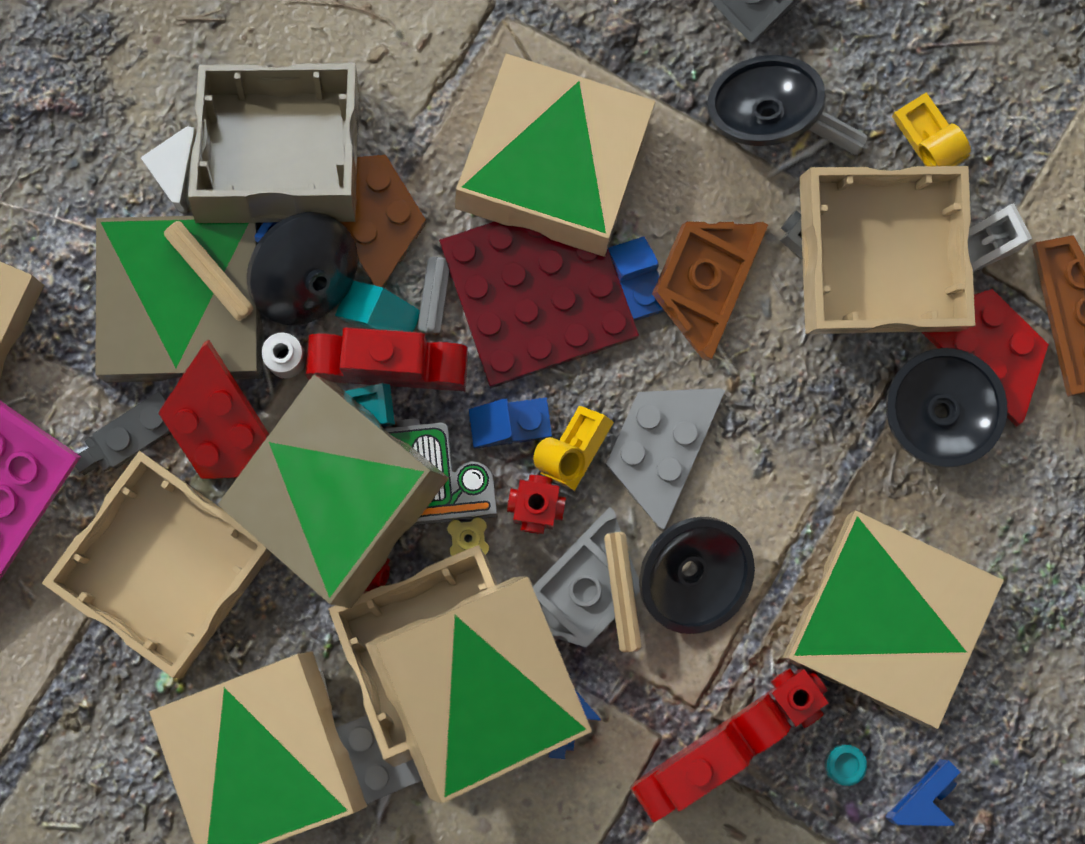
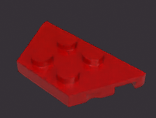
[921,289,1049,427]
[158,340,269,479]

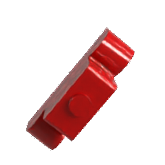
[305,327,469,392]
[630,693,792,823]

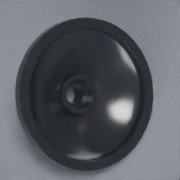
[707,55,826,146]
[247,212,358,325]
[886,348,1007,468]
[639,517,755,634]

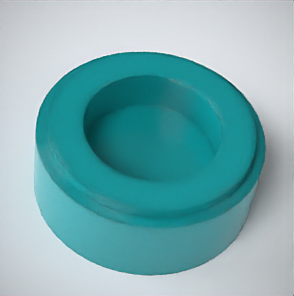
[825,744,867,786]

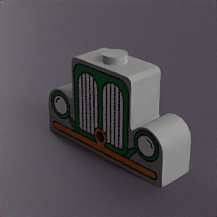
[384,419,497,526]

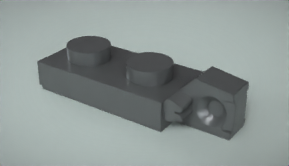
[75,391,171,475]

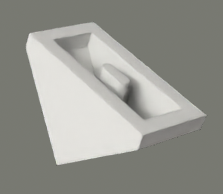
[140,126,197,213]
[968,204,1032,272]

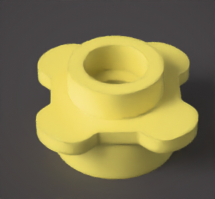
[447,517,489,556]

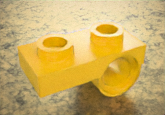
[892,92,971,166]
[533,405,614,491]

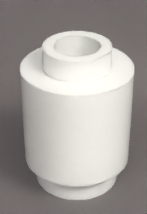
[262,333,306,378]

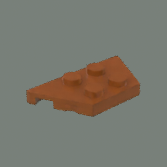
[340,155,427,288]
[652,222,768,361]

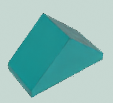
[335,281,420,332]

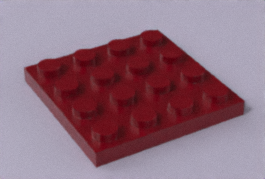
[439,221,639,389]

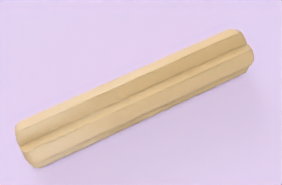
[164,221,253,321]
[604,532,641,653]

